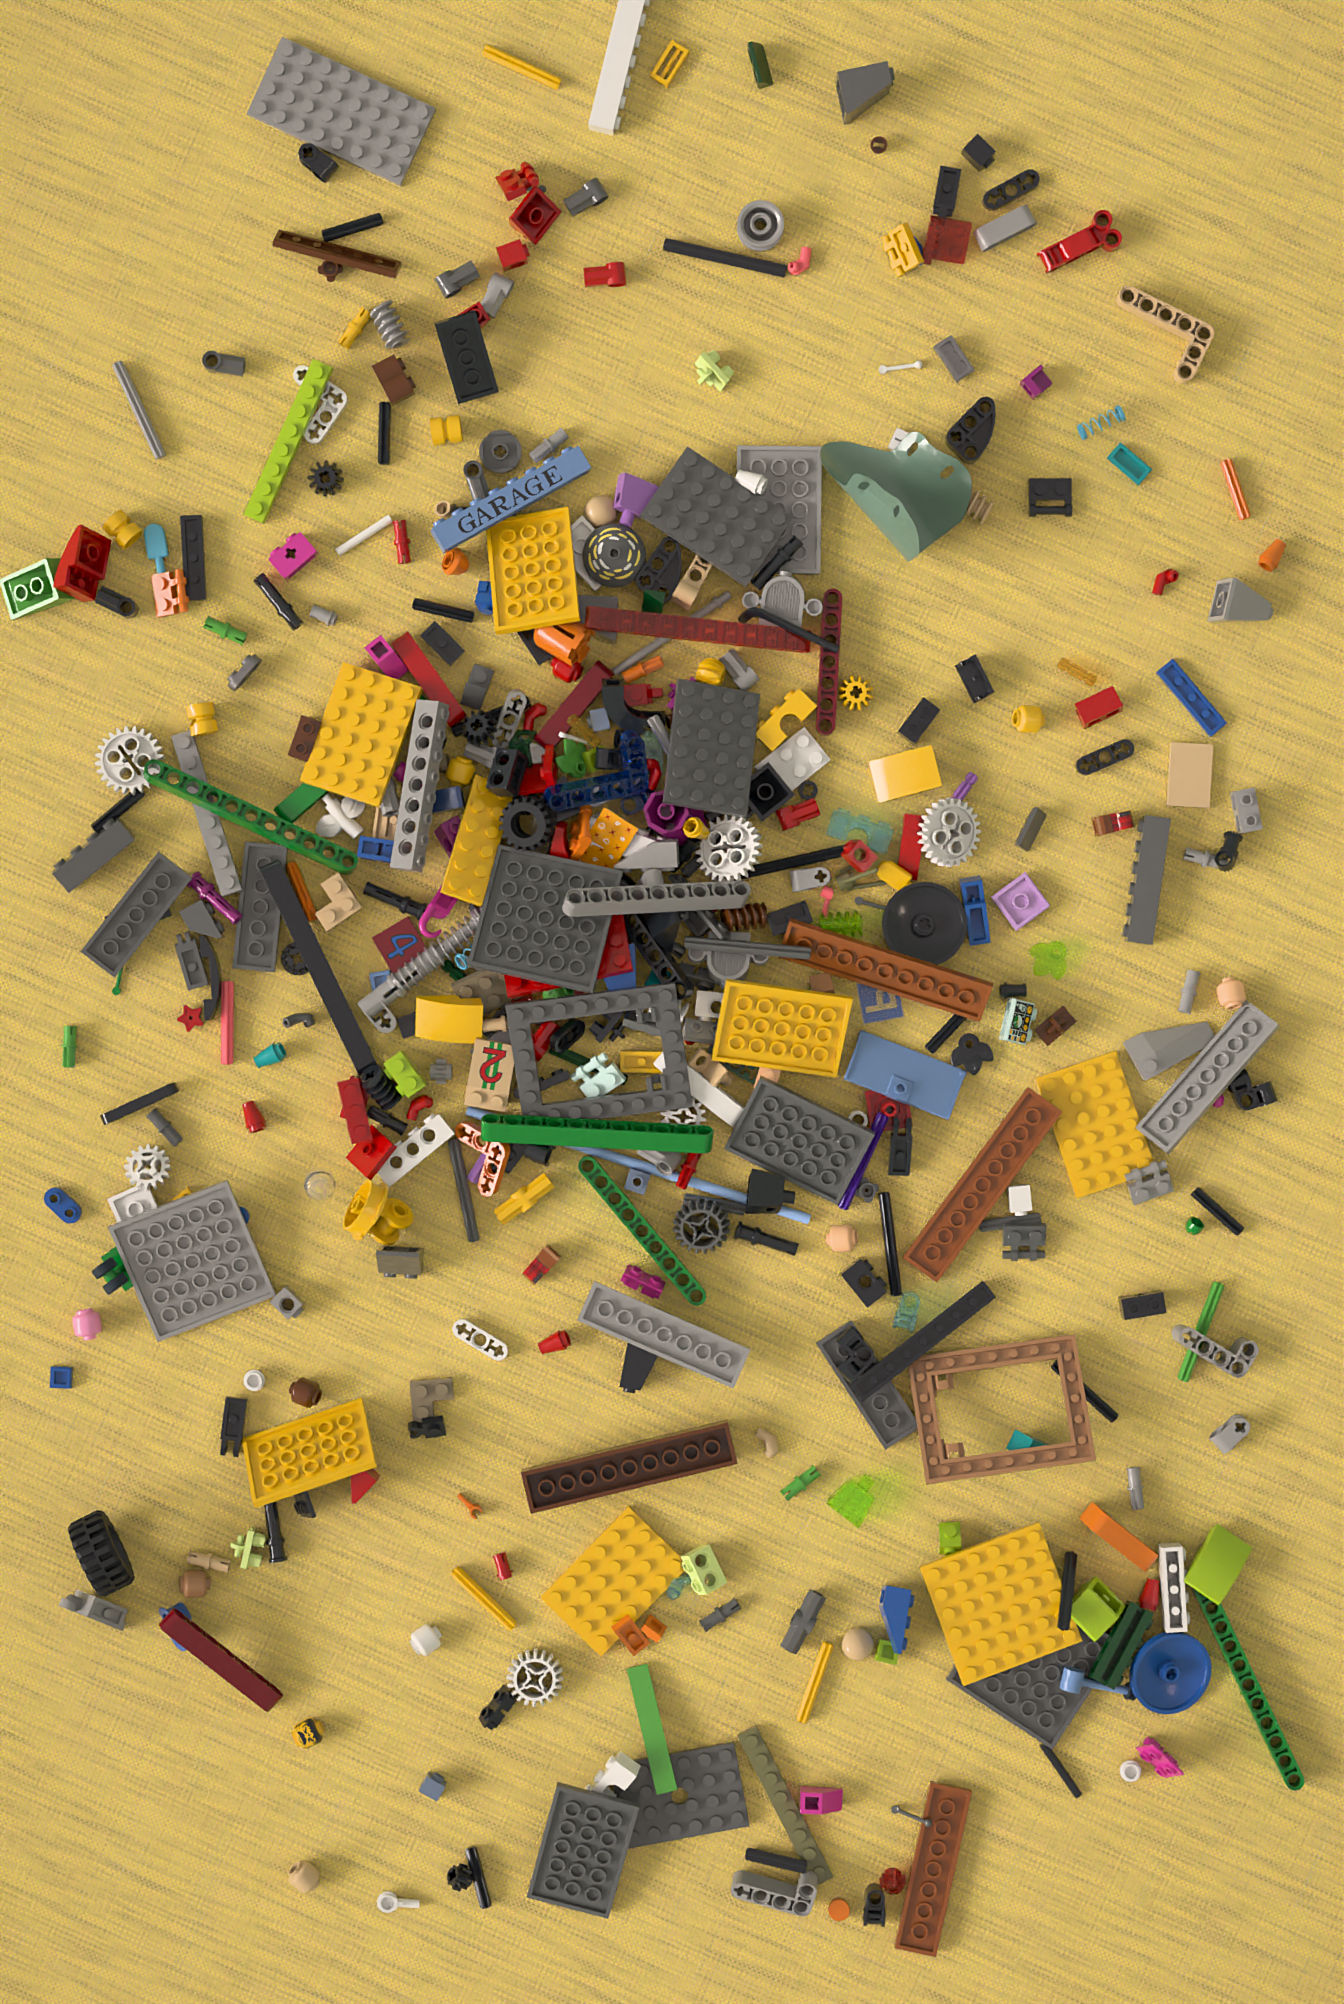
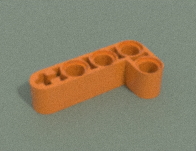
[1079,1502,1159,1572]

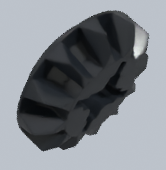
[281,942,309,975]

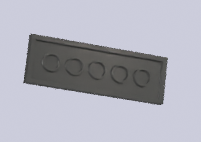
[232,842,288,972]
[80,851,193,978]
[816,1320,917,1450]

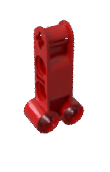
[1036,210,1122,274]

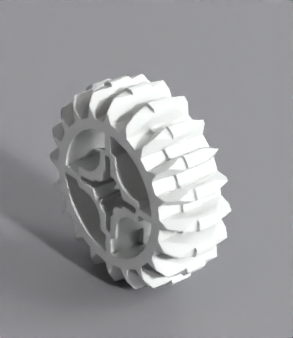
[506,1648,564,1707]

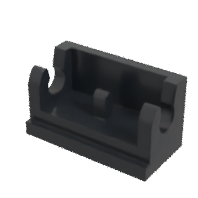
[955,654,994,703]
[767,900,813,936]

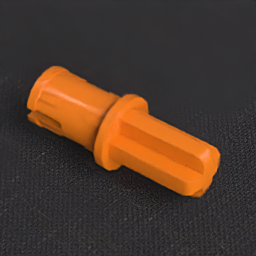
[622,656,664,684]

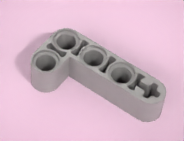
[1172,1324,1259,1378]
[731,1870,818,1916]

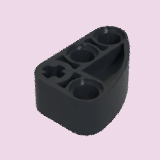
[945,396,996,464]
[636,536,682,605]

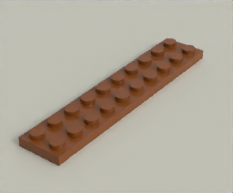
[779,918,993,1022]
[903,1086,1062,1282]

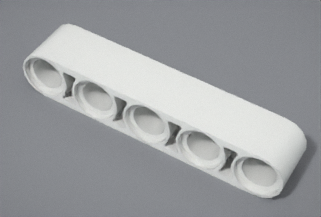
[653,1052,744,1127]

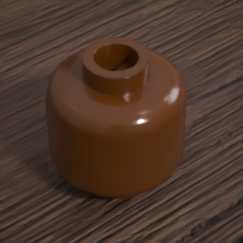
[289,1377,322,1408]

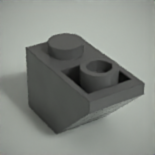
[179,899,225,939]

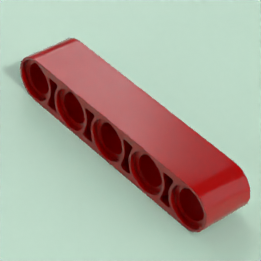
[391,631,467,728]

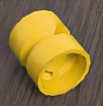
[430,414,463,446]
[102,509,143,550]
[186,702,219,737]

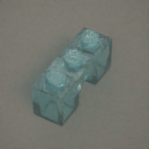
[825,808,894,855]

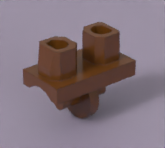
[1034,1005,1077,1046]

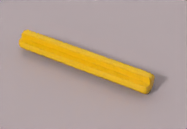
[482,44,561,89]
[451,1566,517,1631]
[796,1642,833,1723]

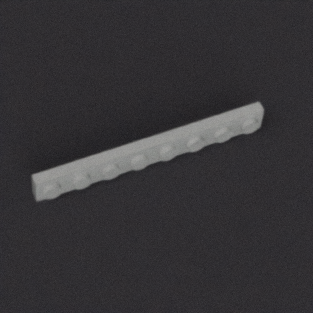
[171,730,243,897]

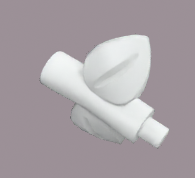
[316,794,365,839]

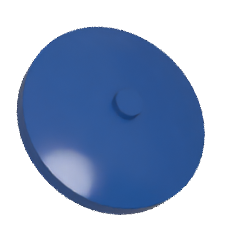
[1129,1632,1211,1714]

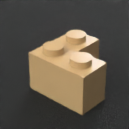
[315,872,364,932]

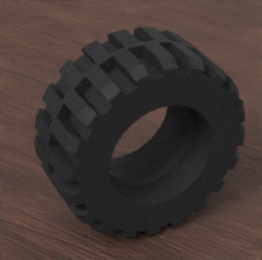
[68,1510,135,1596]

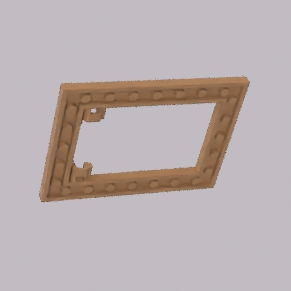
[908,1334,1096,1485]

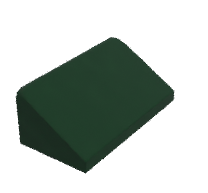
[747,41,773,89]
[640,589,665,632]

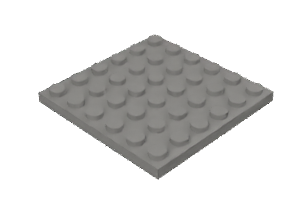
[108,1179,276,1342]

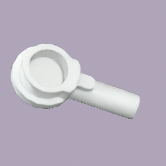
[377,1891,420,1913]

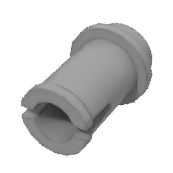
[310,604,338,626]

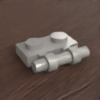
[1124,1160,1174,1205]

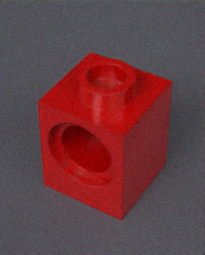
[496,239,530,272]
[840,839,878,873]

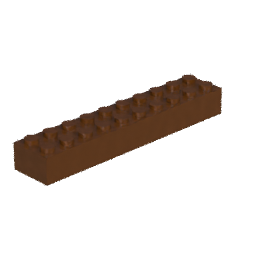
[521,1419,738,1514]

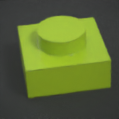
[582,745,604,773]
[874,1639,899,1665]

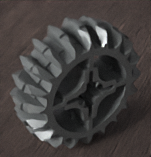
[673,1198,730,1254]

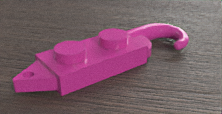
[419,883,458,938]

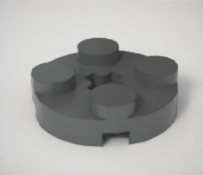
[479,430,522,474]

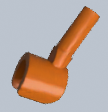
[457,1493,483,1519]

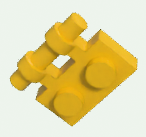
[881,222,924,277]

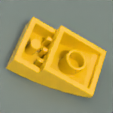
[868,745,942,803]
[415,995,483,1044]

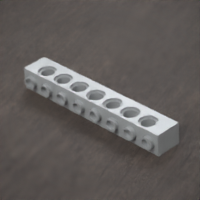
[390,699,449,873]

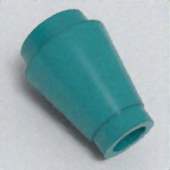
[254,1042,287,1068]

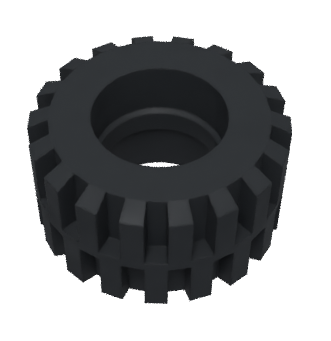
[499,795,557,851]

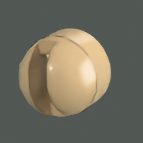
[434,500,453,519]

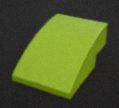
[1183,1524,1252,1605]

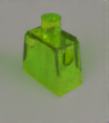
[826,1474,875,1529]

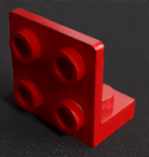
[518,744,558,795]

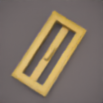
[650,40,690,89]

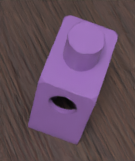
[613,473,659,527]

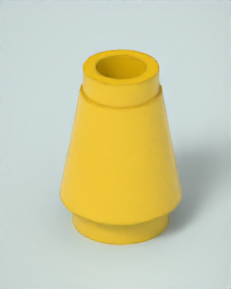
[683,817,710,840]

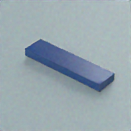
[1156,659,1227,737]

